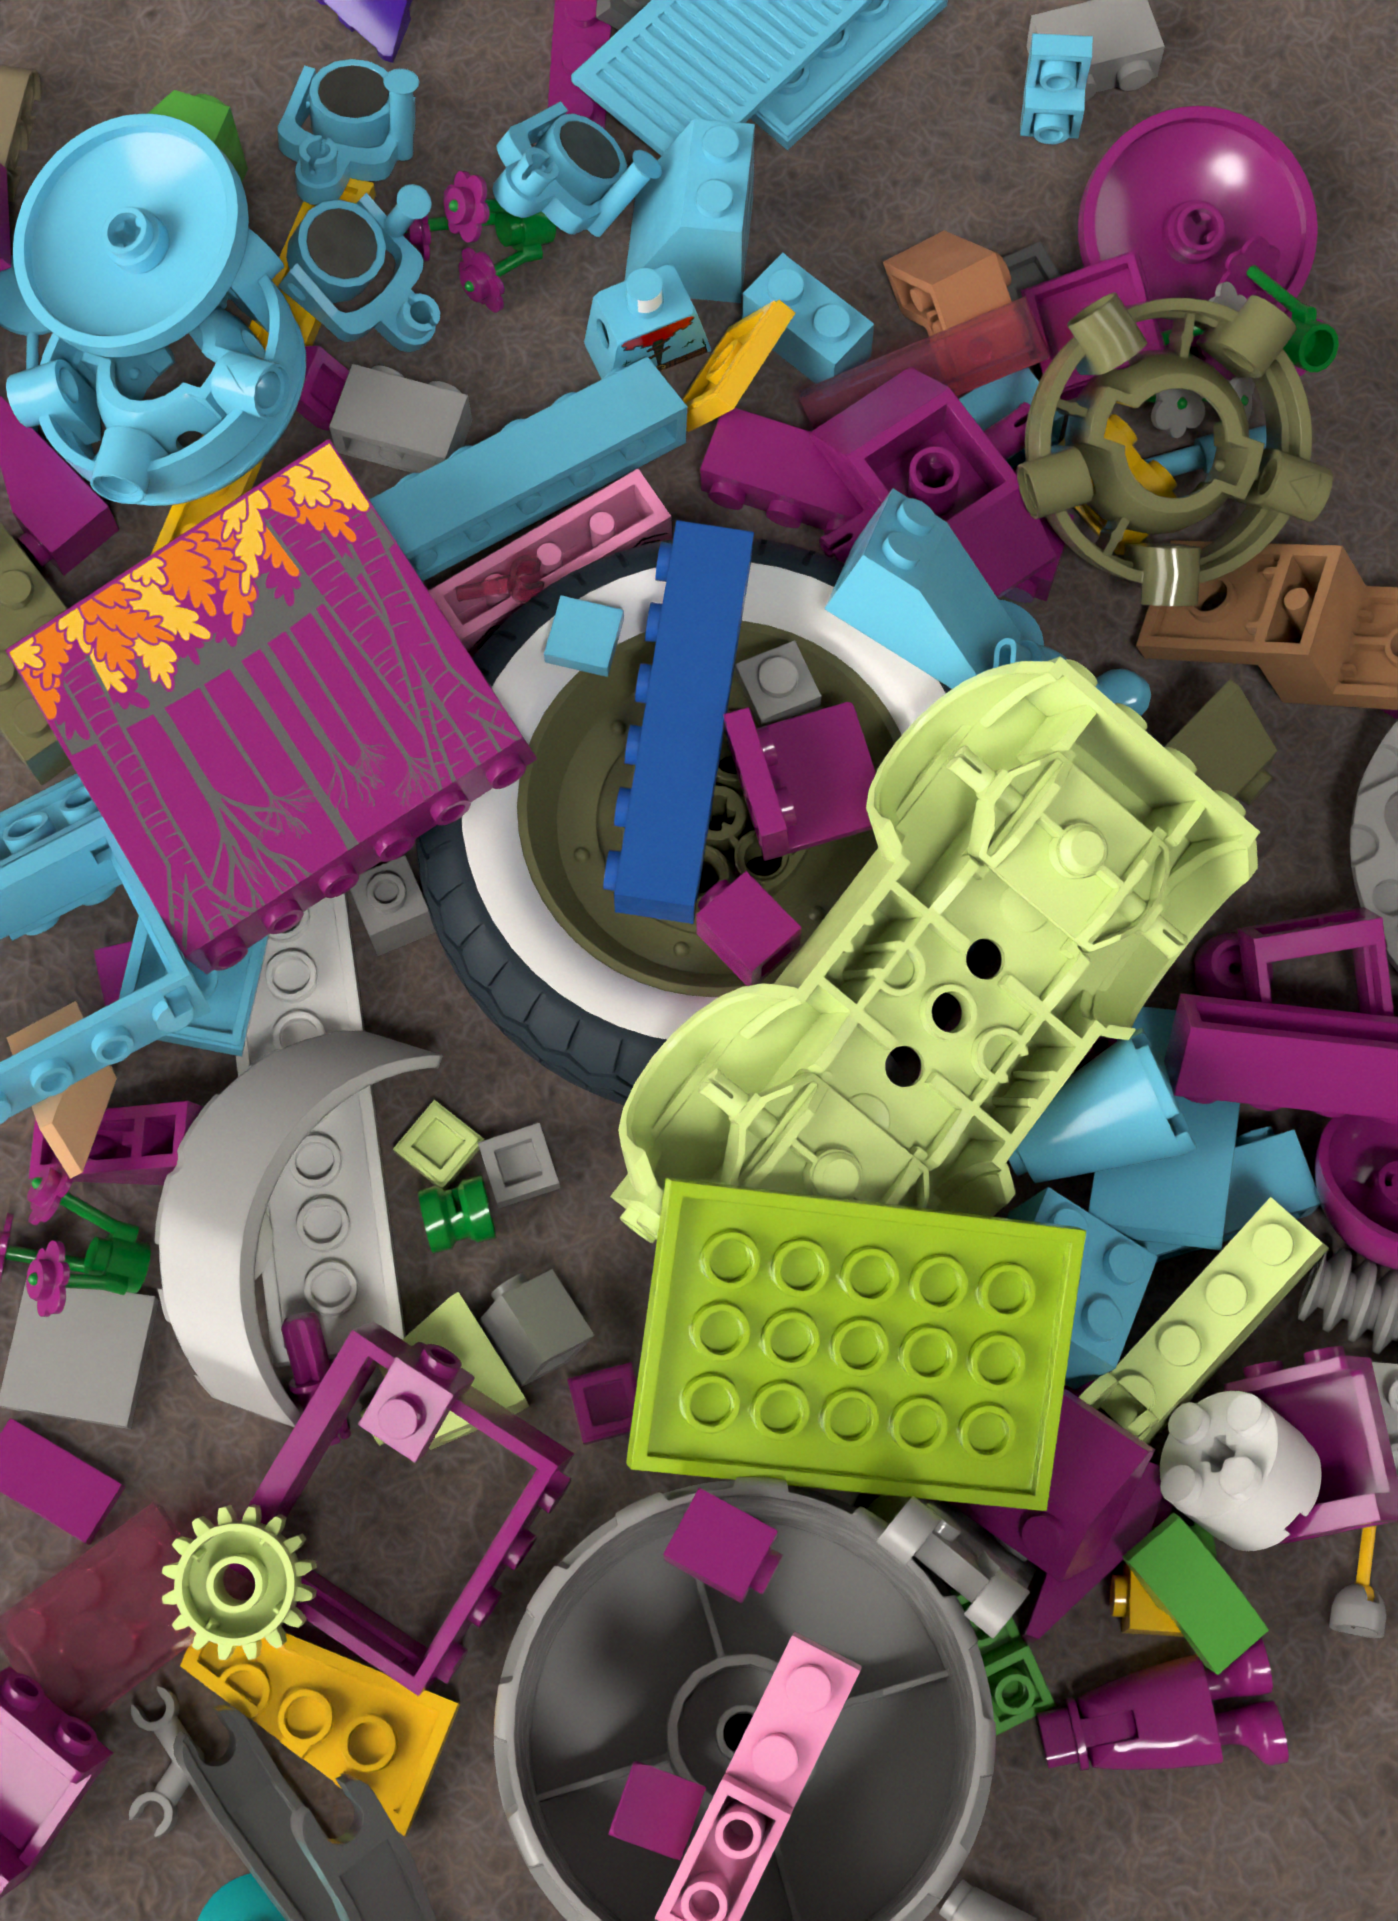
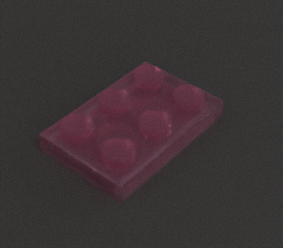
[0,1502,197,1723]

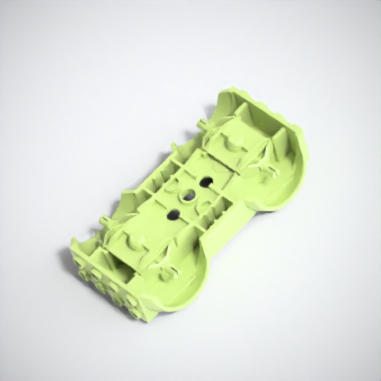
[610,656,1260,1243]

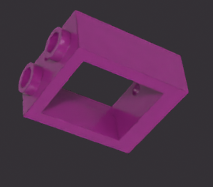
[1237,907,1394,1017]

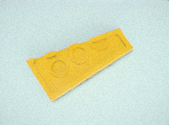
[180,1632,460,1837]

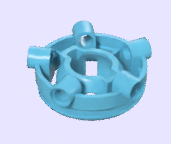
[6,228,306,506]

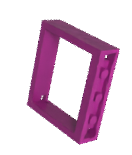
[228,1321,574,1696]

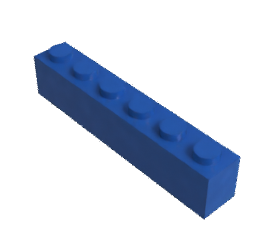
[603,520,754,924]

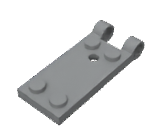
[876,1496,1038,1639]

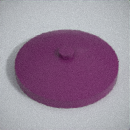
[1078,106,1318,351]

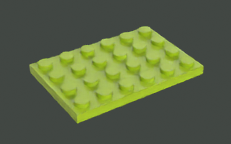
[626,1177,1086,1511]

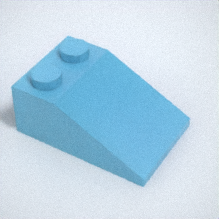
[825,488,1021,689]

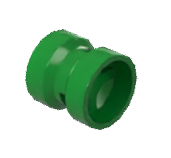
[418,1175,497,1254]

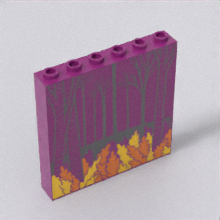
[5,439,537,974]

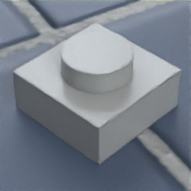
[735,640,821,727]
[478,1123,560,1208]

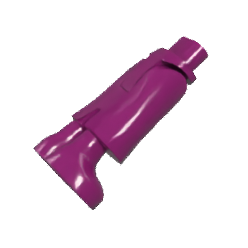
[1036,1637,1289,1771]

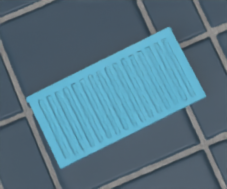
[571,0,874,156]

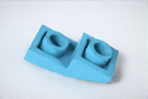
[1020,33,1093,144]

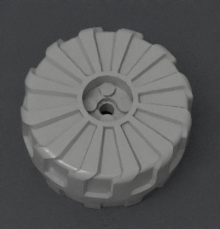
[494,1477,996,1921]

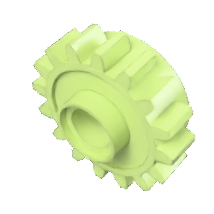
[162,1504,317,1660]

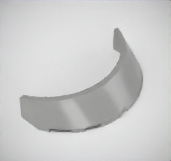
[1350,721,1398,972]
[155,1031,443,1427]

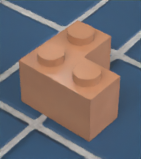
[883,230,1032,393]

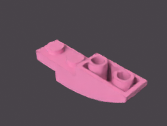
[655,1631,862,1921]

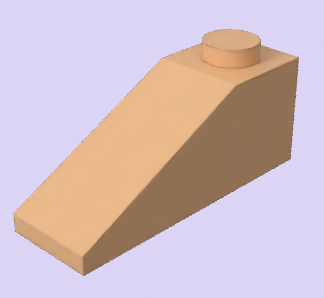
[6,1001,117,1179]

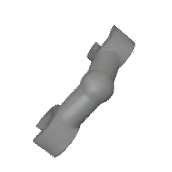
[129,1686,205,1838]

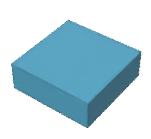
[544,595,624,677]

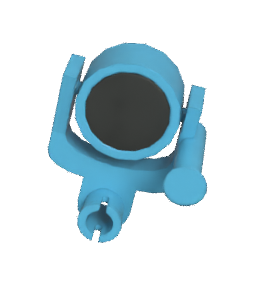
[278,59,419,205]
[492,102,662,237]
[278,184,440,352]

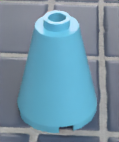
[1008,1028,1197,1183]

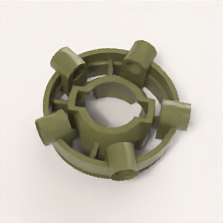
[1017,292,1333,606]

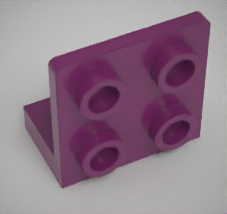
[723,702,876,861]

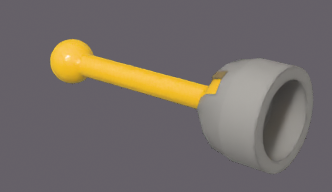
[1329,1526,1387,1638]

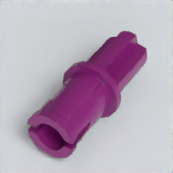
[281,1312,351,1446]

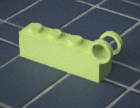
[1078,1197,1329,1444]

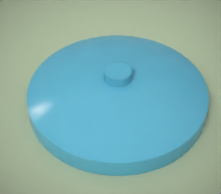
[13,114,249,357]

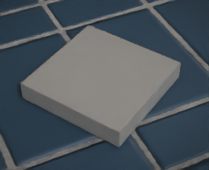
[0,1282,159,1429]

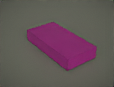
[0,1418,126,1545]

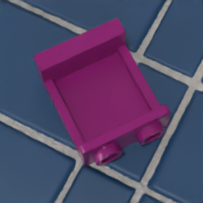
[1223,1346,1398,1545]
[0,1666,113,1898]

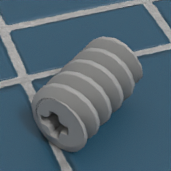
[1298,1245,1398,1363]

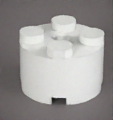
[1160,1391,1321,1551]

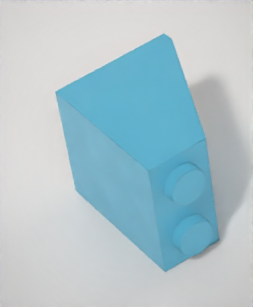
[624,118,755,303]

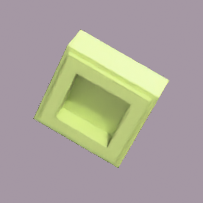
[393,1100,484,1190]

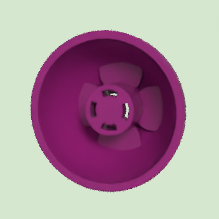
[1315,1114,1398,1270]

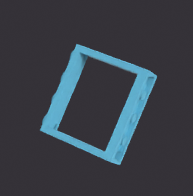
[0,816,211,1125]

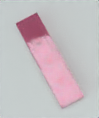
[799,296,1050,430]

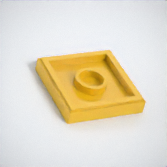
[682,299,795,432]

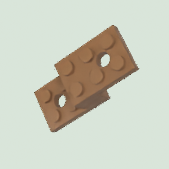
[1136,541,1398,710]

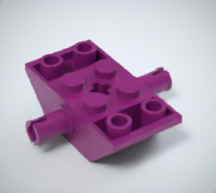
[810,366,1056,599]

